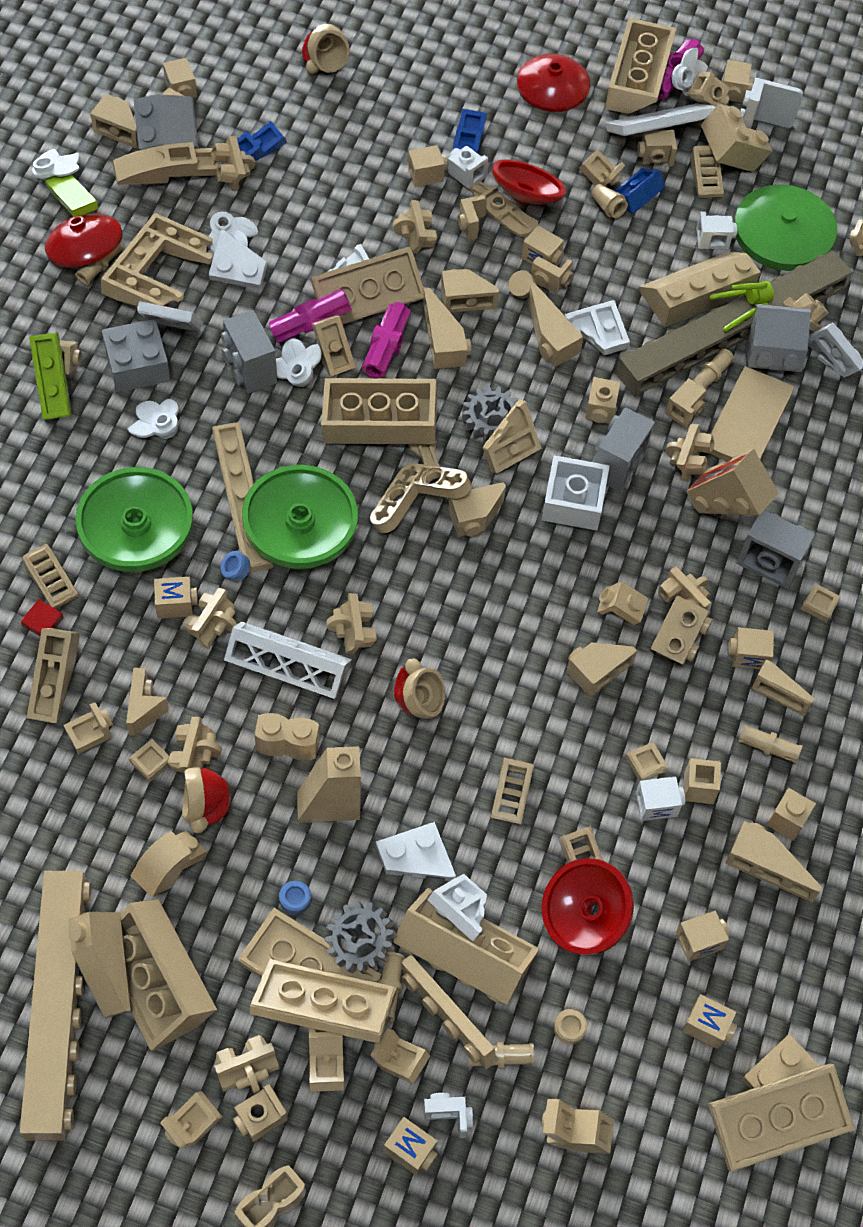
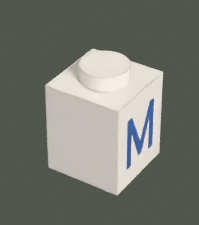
[636,777,685,821]

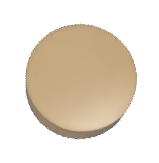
[508,270,536,299]
[554,1009,587,1044]

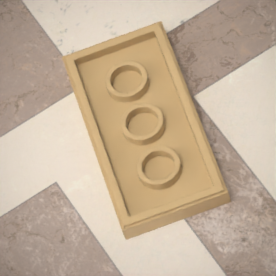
[310,246,424,324]
[708,366,795,462]
[237,908,382,983]
[250,959,396,1044]
[708,1063,855,1172]

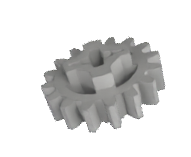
[462,386,518,442]
[325,901,397,974]

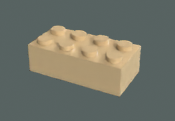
[321,378,438,444]

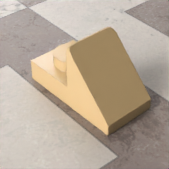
[312,315,356,376]
[126,668,169,736]

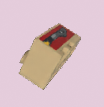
[686,448,779,516]

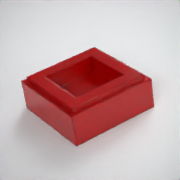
[20,599,64,636]

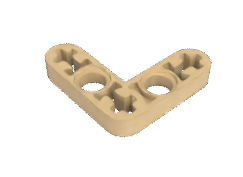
[370,463,472,533]

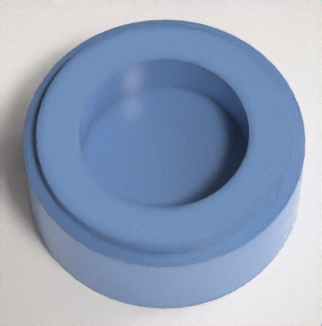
[220,551,250,582]
[279,881,311,915]

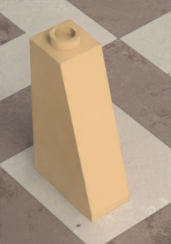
[297,747,361,823]

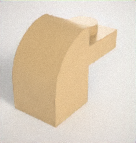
[131,831,208,897]
[309,1028,344,1092]
[542,1099,614,1154]

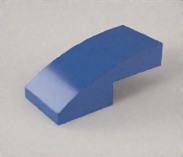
[452,109,487,154]
[237,121,287,161]

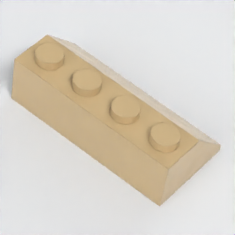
[605,18,677,114]
[638,252,761,328]
[393,888,539,1005]
[120,899,217,1051]

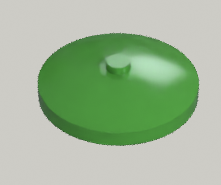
[734,184,837,271]
[242,465,358,569]
[76,467,193,572]

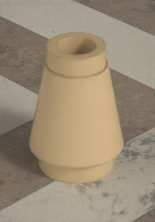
[591,184,628,218]

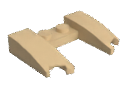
[101,213,213,306]

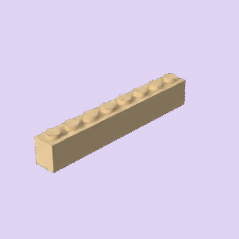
[20,871,92,1141]

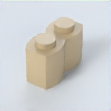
[254,713,320,761]
[235,1165,306,1227]

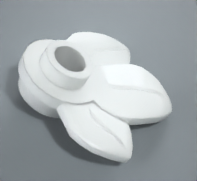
[672,48,708,98]
[32,149,80,180]
[208,212,258,254]
[276,338,322,387]
[128,399,179,439]

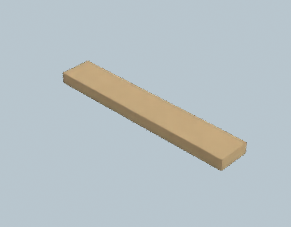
[212,422,273,573]

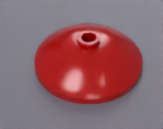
[517,54,590,112]
[492,160,566,205]
[45,213,123,267]
[542,858,634,955]

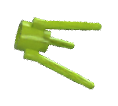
[710,281,774,332]

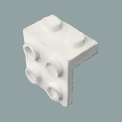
[740,77,803,129]

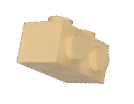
[651,596,713,665]

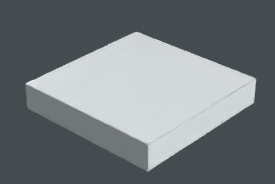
[137,301,203,332]

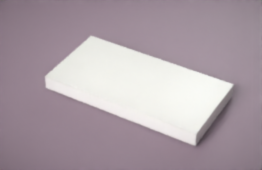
[606,103,717,136]

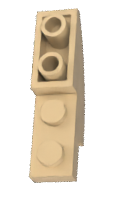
[113,142,220,185]

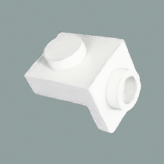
[423,1093,473,1138]

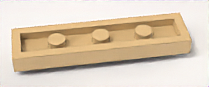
[401,955,497,1070]

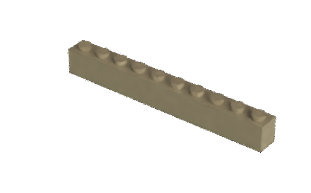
[616,251,853,397]

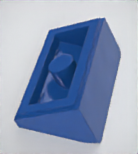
[615,168,665,214]

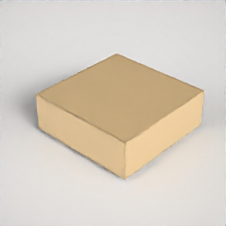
[801,583,841,623]
[129,739,170,783]
[626,742,668,782]

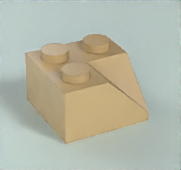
[701,103,773,172]

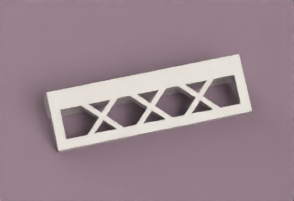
[224,622,352,699]

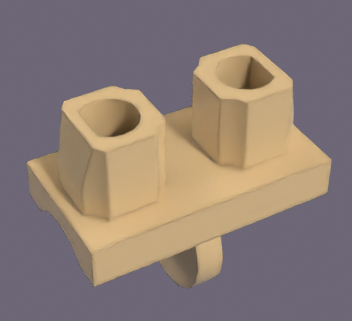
[211,136,256,190]
[392,200,437,254]
[783,293,829,332]
[665,424,715,481]
[658,566,711,609]
[184,588,237,648]
[326,593,377,654]
[168,717,222,773]
[214,1035,280,1094]

